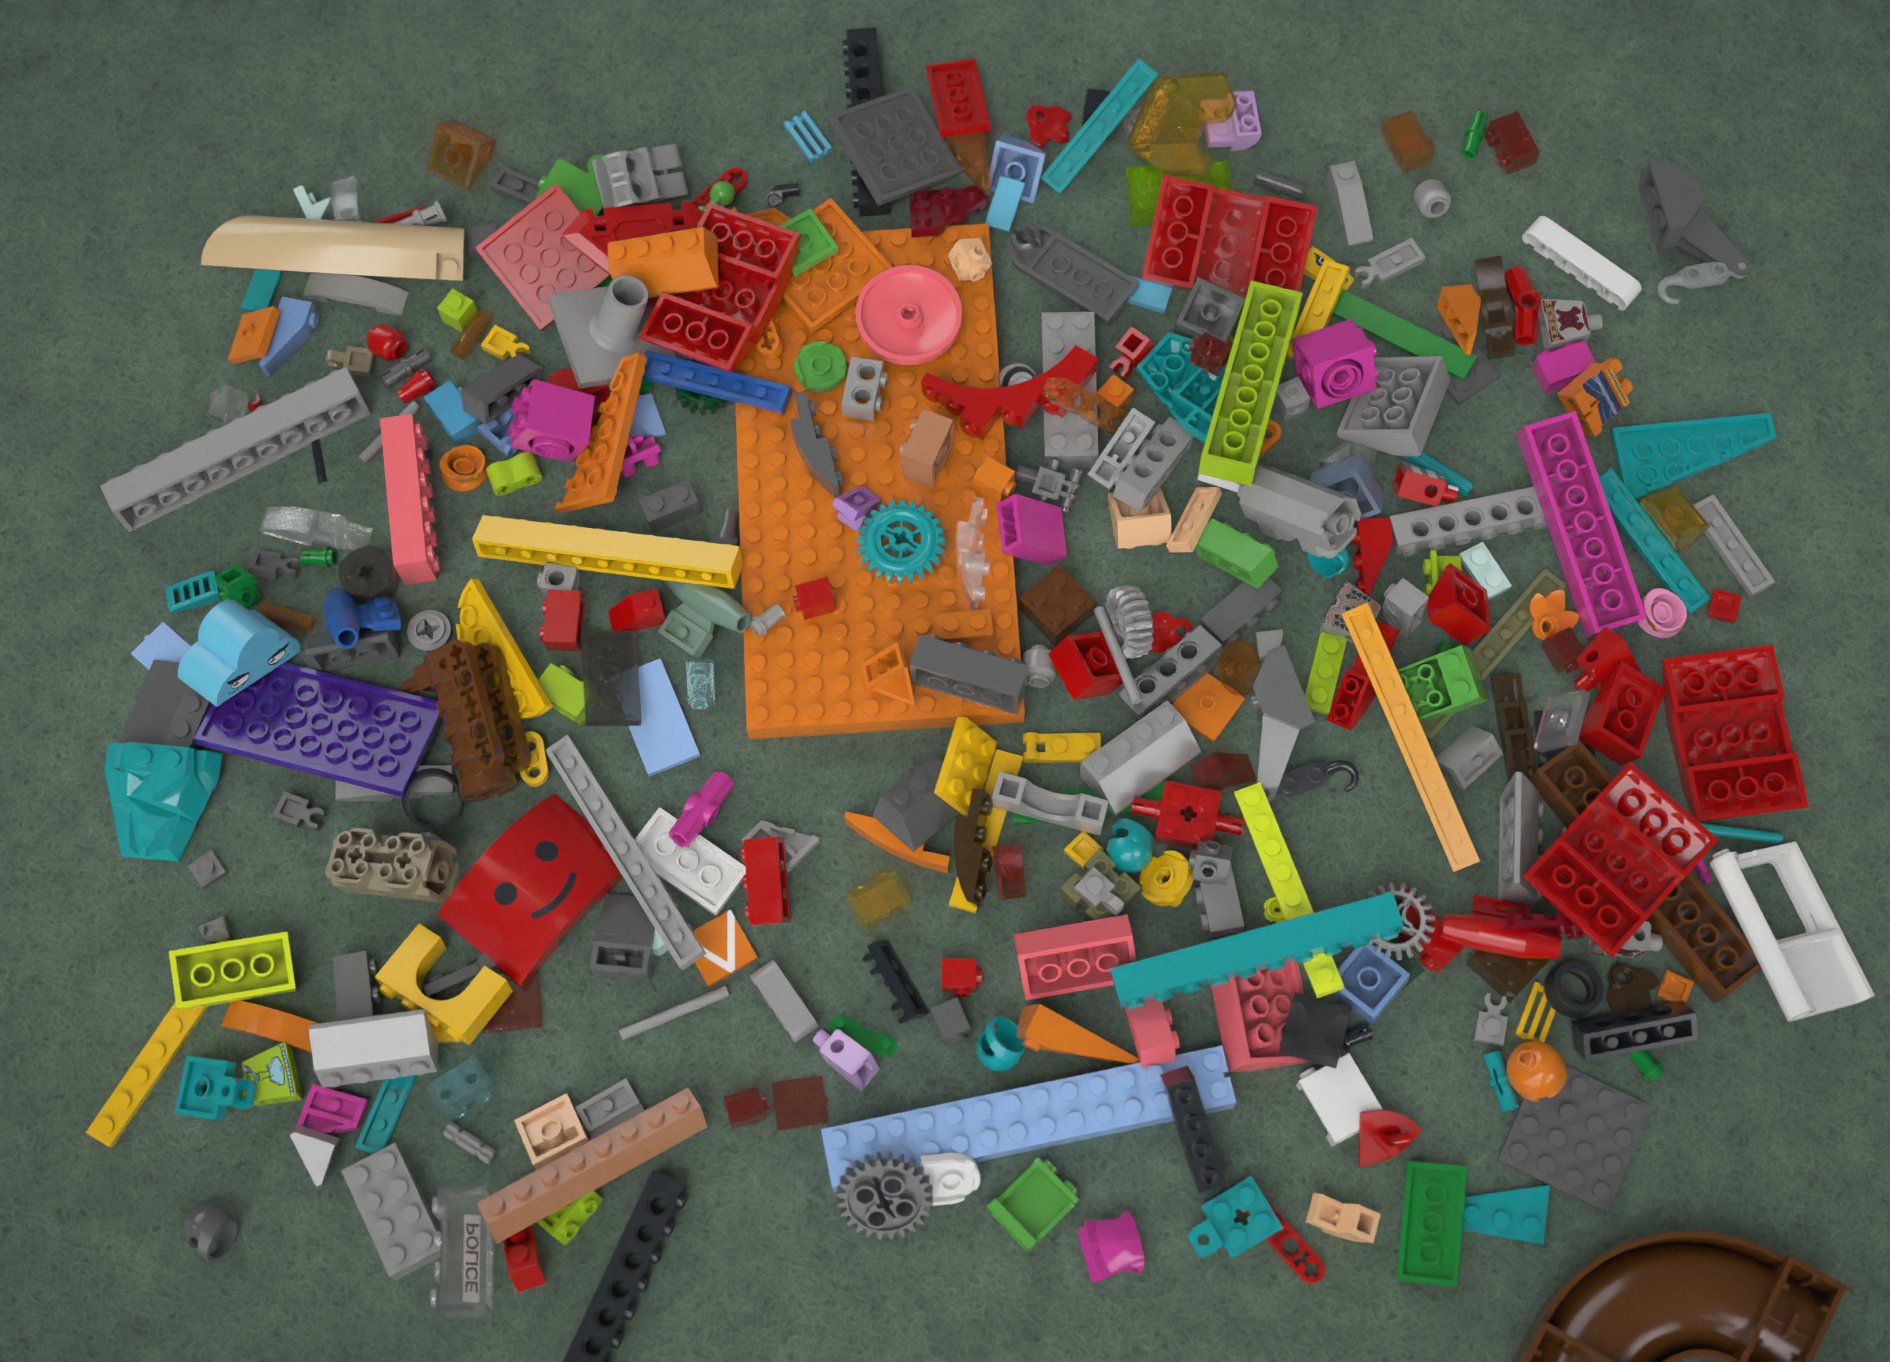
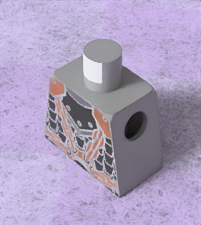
[1319,581,1381,644]

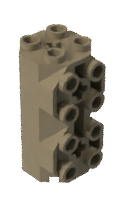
[325,828,460,903]

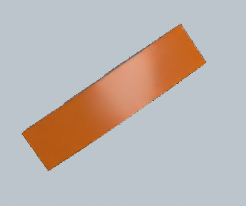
[844,812,951,874]

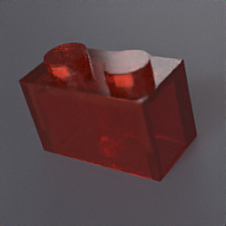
[1485,111,1540,175]

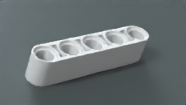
[1522,216,1642,310]

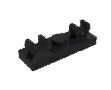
[862,940,930,1023]

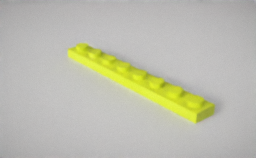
[1234,782,1344,998]

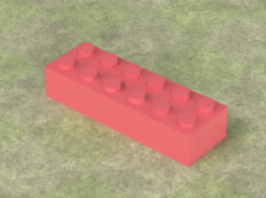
[380,414,441,585]

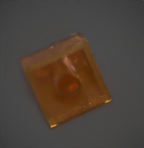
[425,119,496,191]

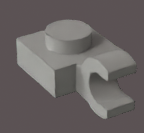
[1074,867,1124,916]

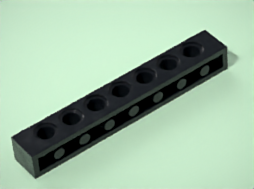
[842,27,890,217]
[563,1170,689,1362]

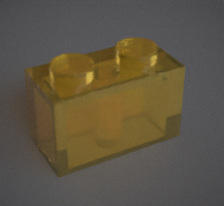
[845,870,912,932]

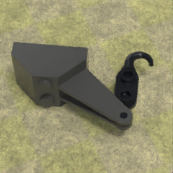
[1249,645,1359,803]

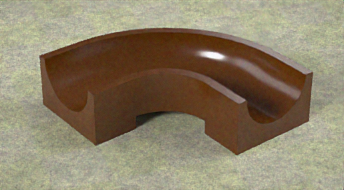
[1512,1231,1847,1362]

